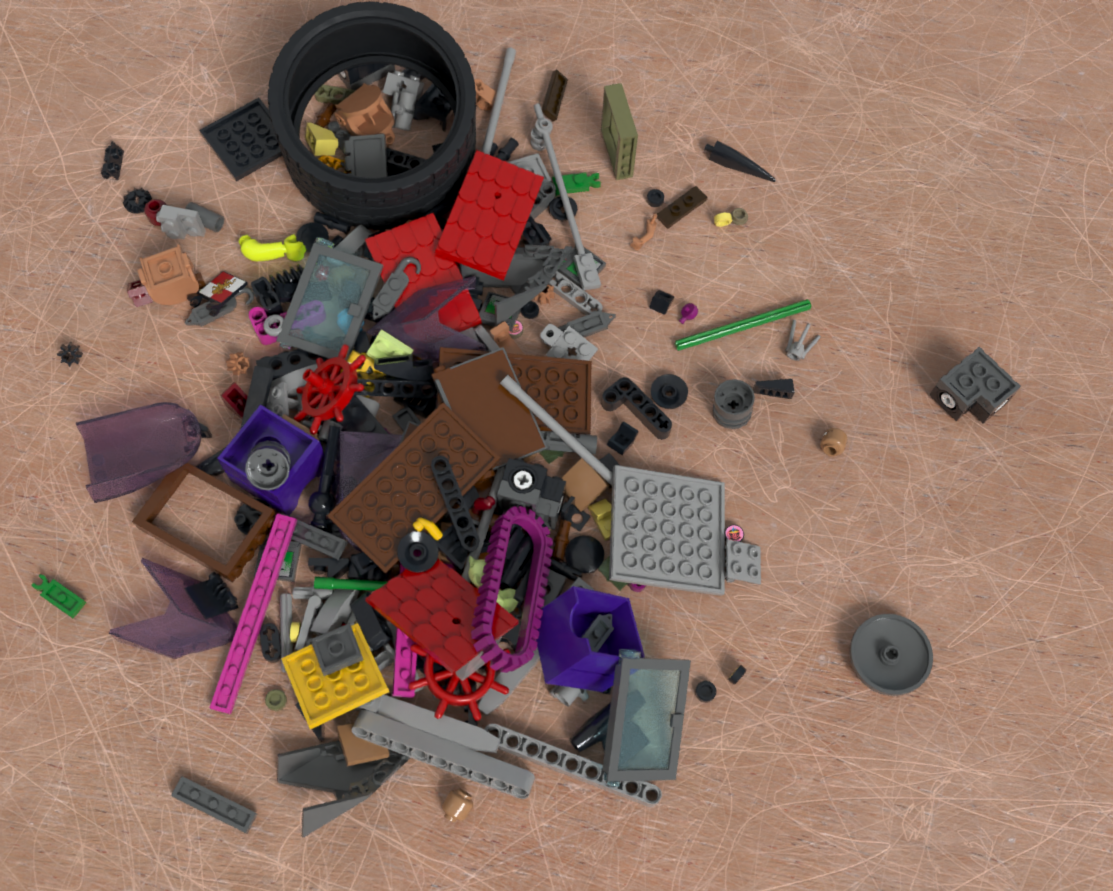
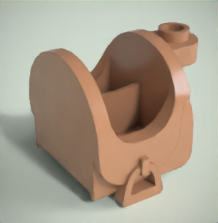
[334,83,395,147]
[137,244,199,305]

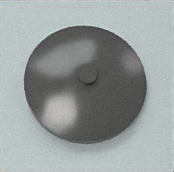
[849,614,933,696]

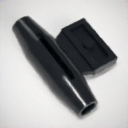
[486,523,547,590]
[569,689,649,766]

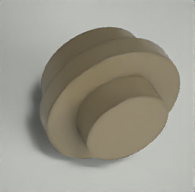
[731,208,748,225]

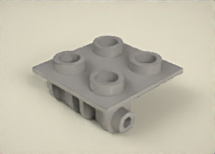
[725,539,761,585]

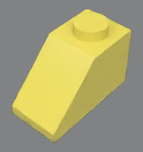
[305,123,338,156]

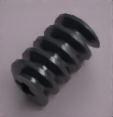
[269,264,310,293]

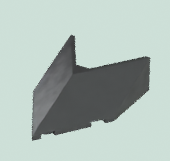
[460,245,572,326]
[277,740,411,838]

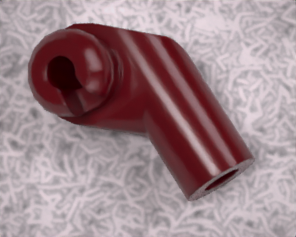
[471,496,495,514]

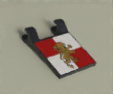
[187,271,248,317]

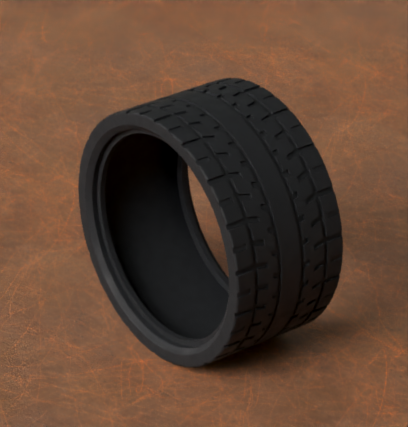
[268,1,476,230]

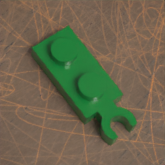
[552,172,601,195]
[31,574,86,619]

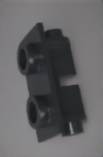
[101,141,124,180]

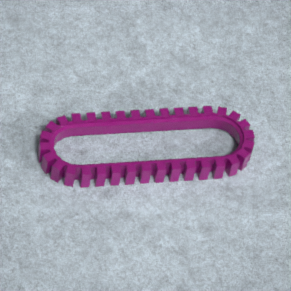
[471,506,553,673]

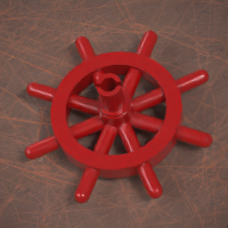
[294,344,366,435]
[408,644,510,721]

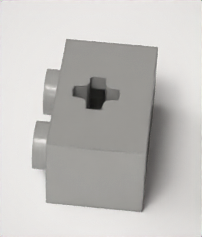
[383,70,425,102]

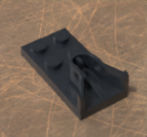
[414,79,475,132]

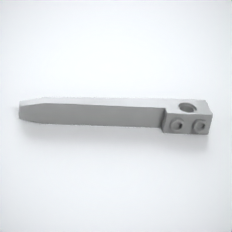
[478,577,594,716]
[354,695,501,753]

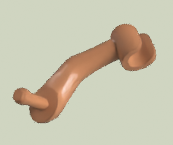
[630,214,657,251]

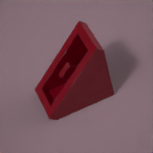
[220,382,248,419]

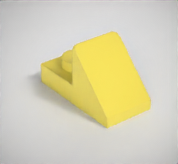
[588,499,612,541]

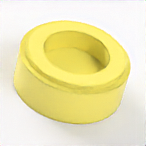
[714,213,732,227]
[290,622,302,643]

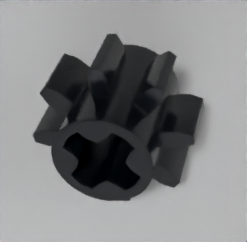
[465,276,484,298]
[57,342,83,367]

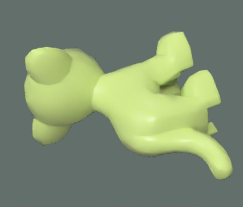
[468,556,518,613]

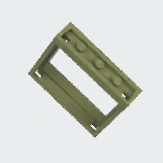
[601,83,638,180]

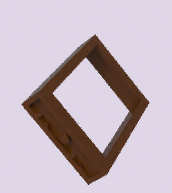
[132,458,277,583]

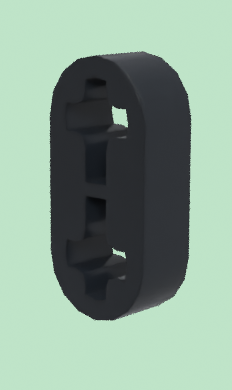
[260,623,281,663]

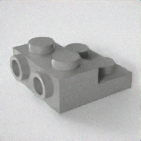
[156,205,206,240]

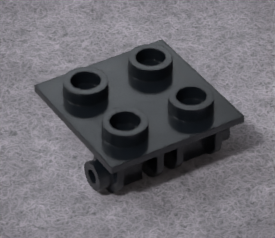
[184,572,239,619]

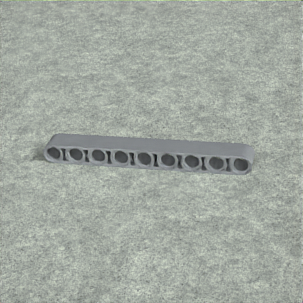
[351,710,535,799]
[484,723,662,807]

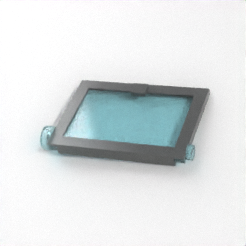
[276,237,384,360]
[602,649,691,786]

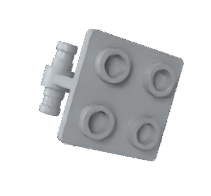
[266,382,306,419]

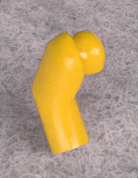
[413,517,443,540]

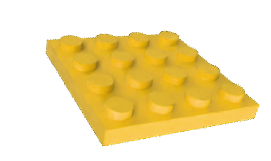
[281,623,389,730]

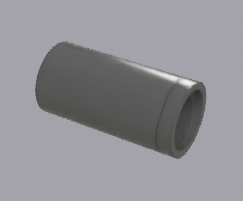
[185,202,225,233]

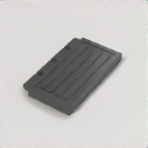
[344,134,388,178]

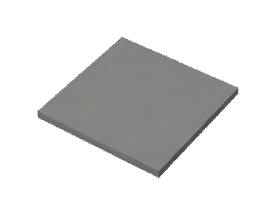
[609,465,725,596]

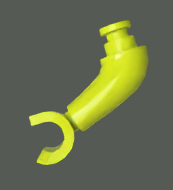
[239,234,306,262]

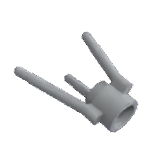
[785,320,821,361]

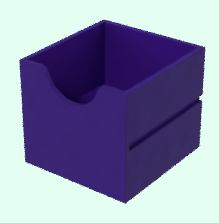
[217,405,325,516]
[536,586,645,692]

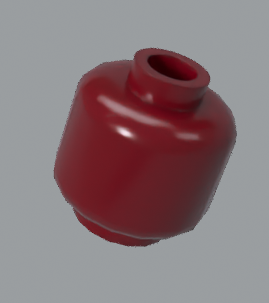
[144,199,167,226]

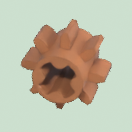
[534,284,555,305]
[226,352,250,375]

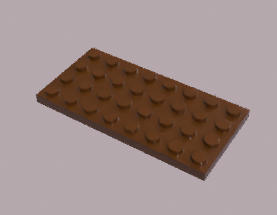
[436,347,592,435]
[327,402,500,574]

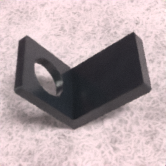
[560,496,590,532]

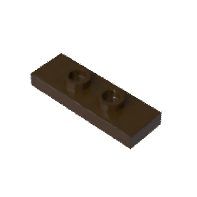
[542,69,568,122]
[657,186,708,229]

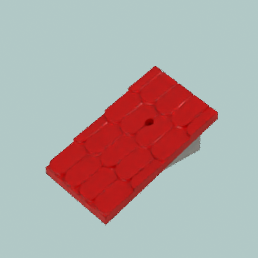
[435,150,544,281]
[365,213,482,351]
[365,558,519,681]

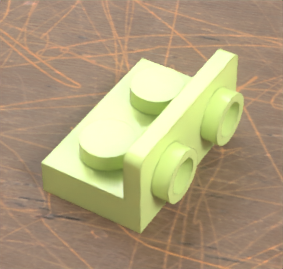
[366,329,413,360]

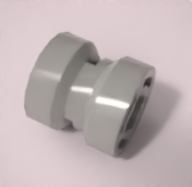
[531,128,546,151]

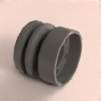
[713,379,755,429]
[245,440,291,490]

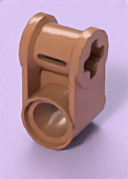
[474,79,496,111]

